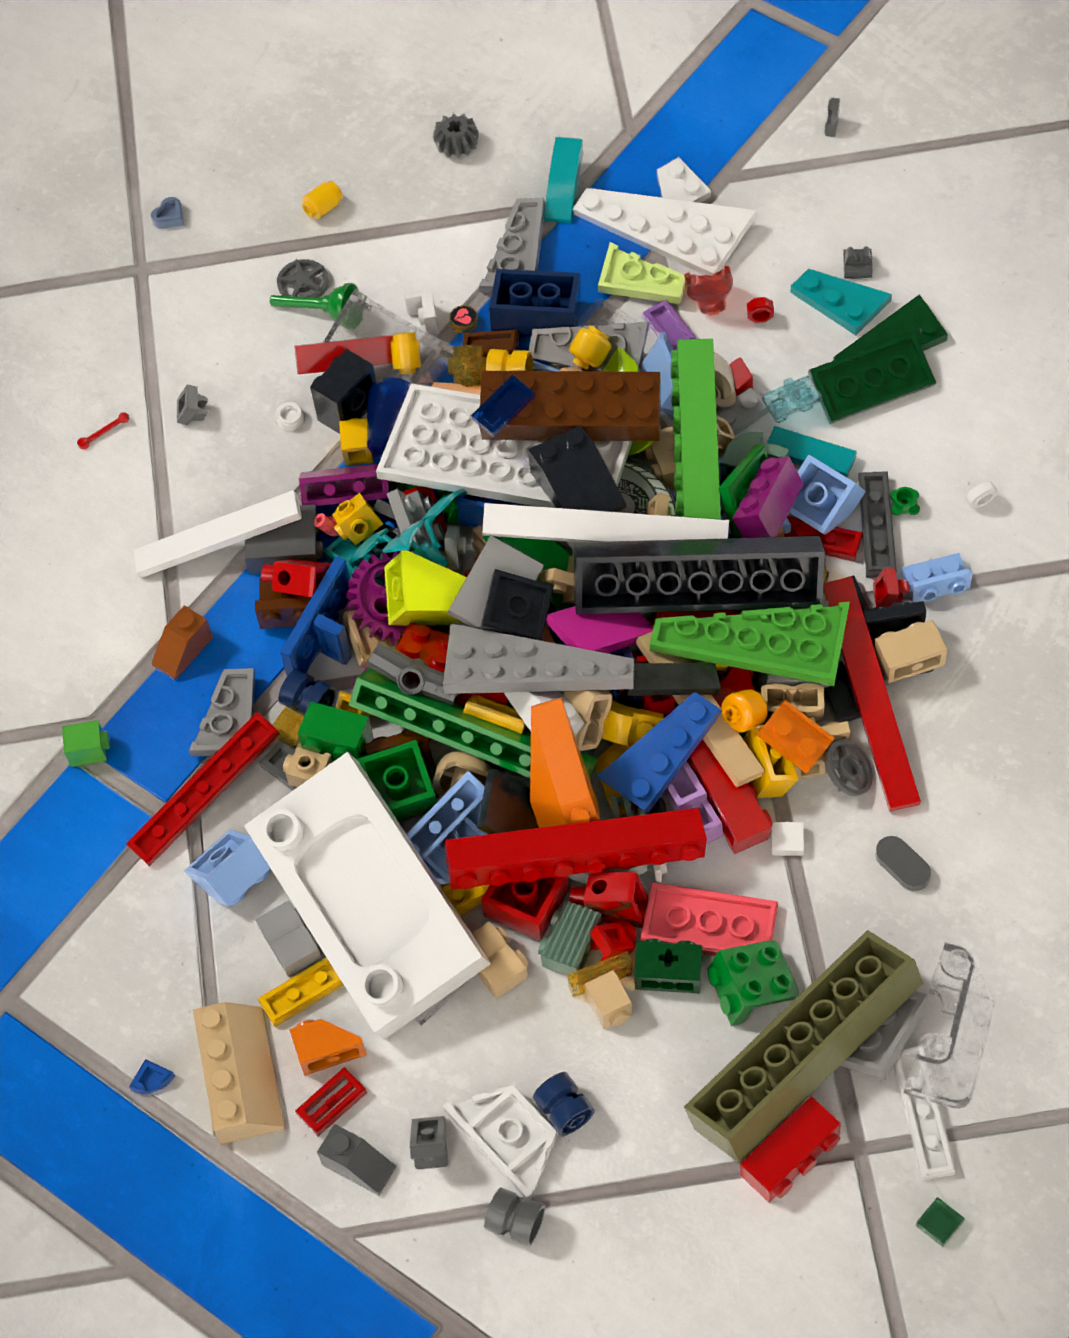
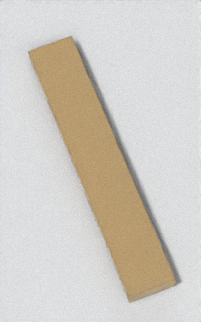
[636,631,765,788]

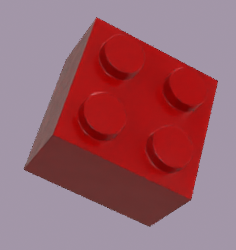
[481,876,570,942]

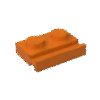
[757,700,835,774]

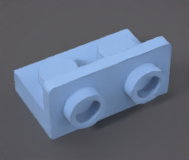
[901,553,972,603]

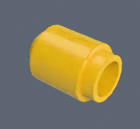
[302,181,343,219]
[391,332,421,374]

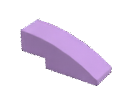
[664,761,723,844]

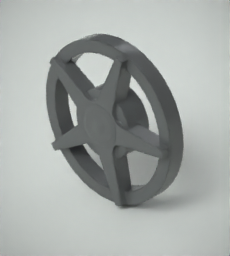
[277,259,329,298]
[823,740,873,796]

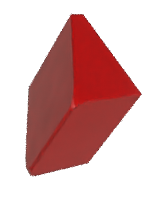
[729,357,753,396]

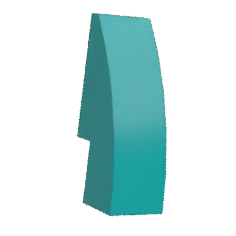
[544,137,583,223]

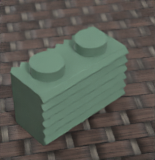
[538,901,602,980]

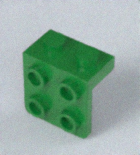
[707,940,799,1026]

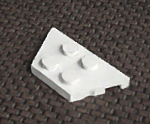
[442,1085,557,1199]

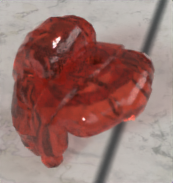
[684,266,733,316]

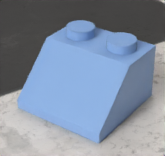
[789,455,866,535]
[184,829,271,907]

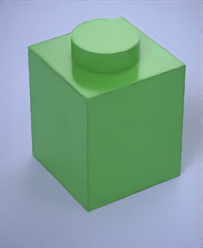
[62,720,111,767]

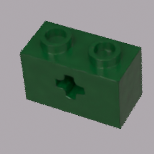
[634,938,702,994]

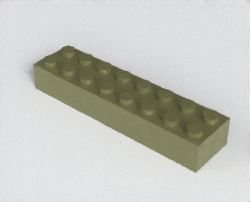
[684,930,923,1163]

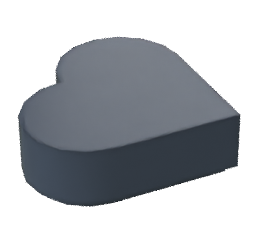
[151,197,184,228]

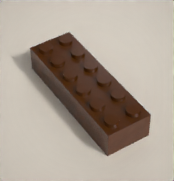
[479,371,662,441]

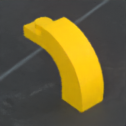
[602,700,664,745]

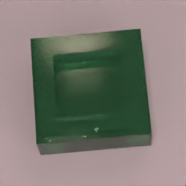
[916,1197,965,1247]

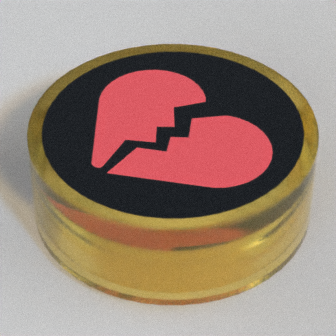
[449,305,478,333]

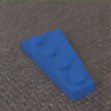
[597,692,722,813]

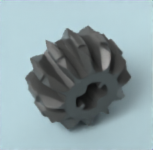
[433,112,479,159]

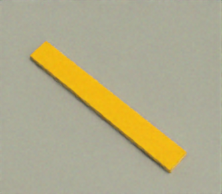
[257,883,489,1027]

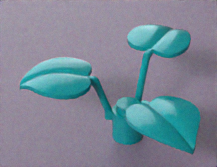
[349,489,467,568]

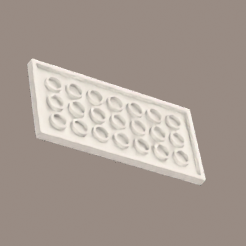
[376,384,633,508]

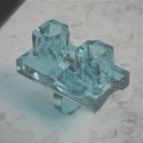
[762,375,822,423]

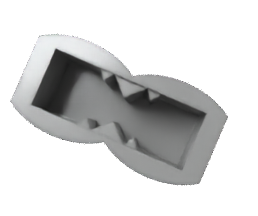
[255,900,322,978]

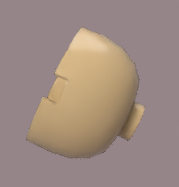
[432,749,493,800]

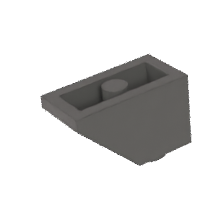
[317,1124,396,1196]

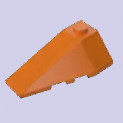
[530,697,600,828]

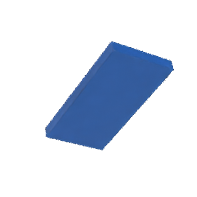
[280,556,350,676]

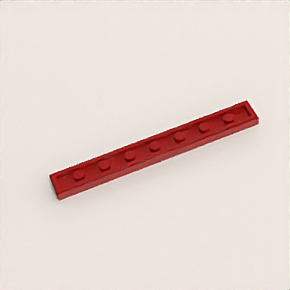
[823,576,921,812]

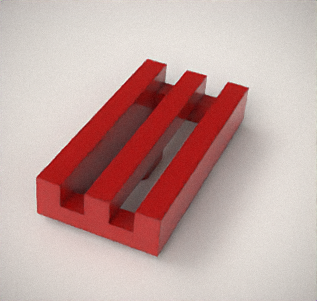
[295,1067,367,1137]

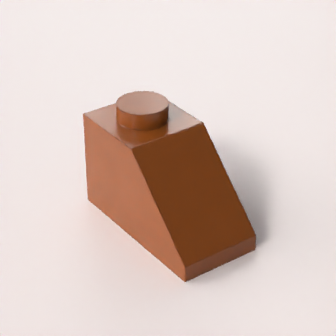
[151,605,213,680]

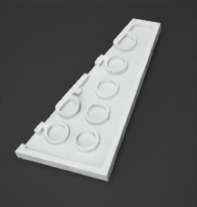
[572,188,757,279]

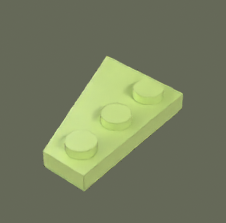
[598,242,686,304]

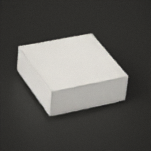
[771,822,804,856]

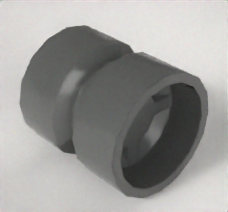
[484,1187,545,1246]

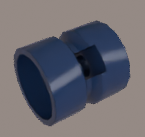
[278,669,336,716]
[533,1072,595,1136]

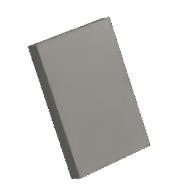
[447,535,544,629]

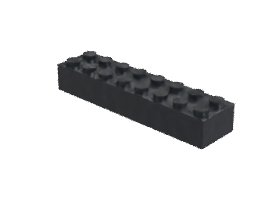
[574,536,825,614]

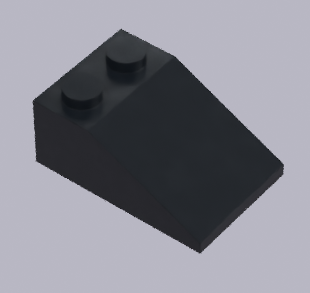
[528,425,627,512]

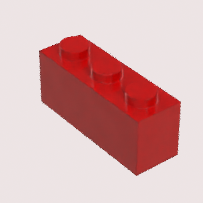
[740,1096,841,1203]

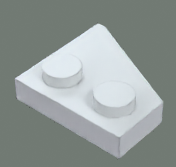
[657,157,711,203]

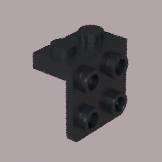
[863,601,934,681]

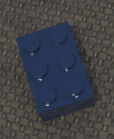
[489,269,581,335]

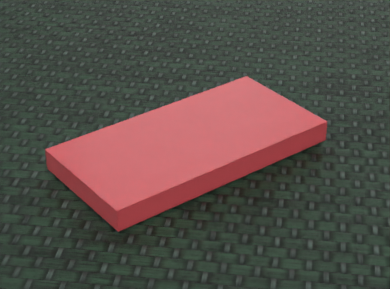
[640,882,778,956]

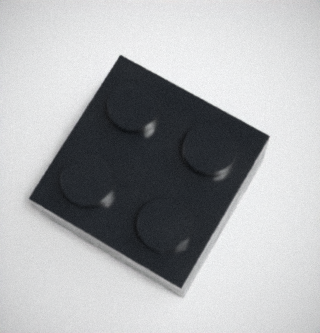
[310,349,380,434]

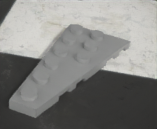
[443,623,635,694]

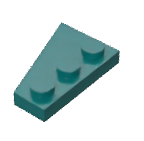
[790,269,892,336]

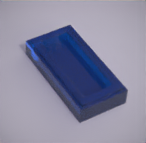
[471,374,535,438]

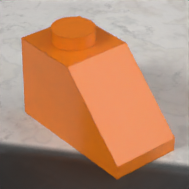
[289,1019,367,1076]

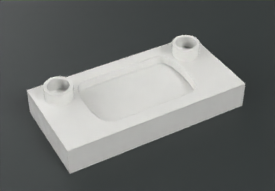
[244,752,491,1039]

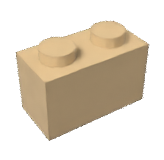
[874,620,947,684]

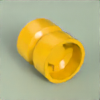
[486,349,533,371]

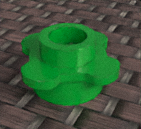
[890,487,920,516]

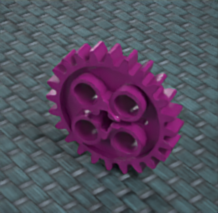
[346,551,435,646]

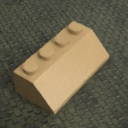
[193,1002,285,1144]

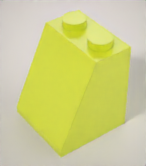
[384,551,467,625]

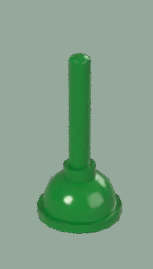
[269,283,361,328]

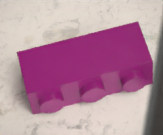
[732,457,804,538]
[299,464,391,506]

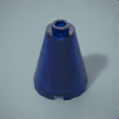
[367,377,412,457]

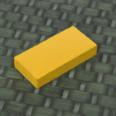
[463,694,527,734]

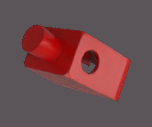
[261,559,331,597]

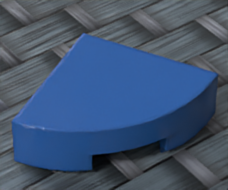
[129,1059,175,1094]

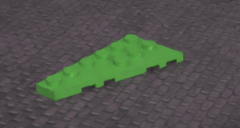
[649,602,850,686]

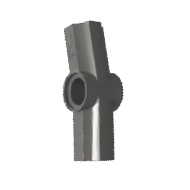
[367,641,459,706]

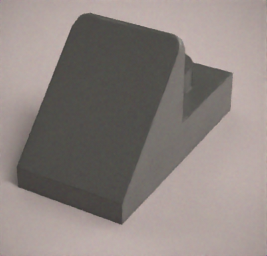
[410,1116,448,1170]

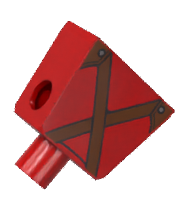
[570,872,648,928]

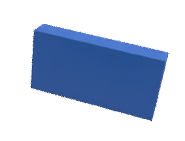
[313,614,352,665]

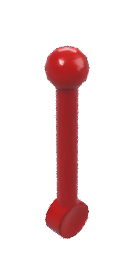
[77,412,129,450]

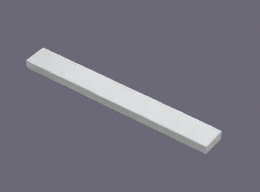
[482,503,729,542]

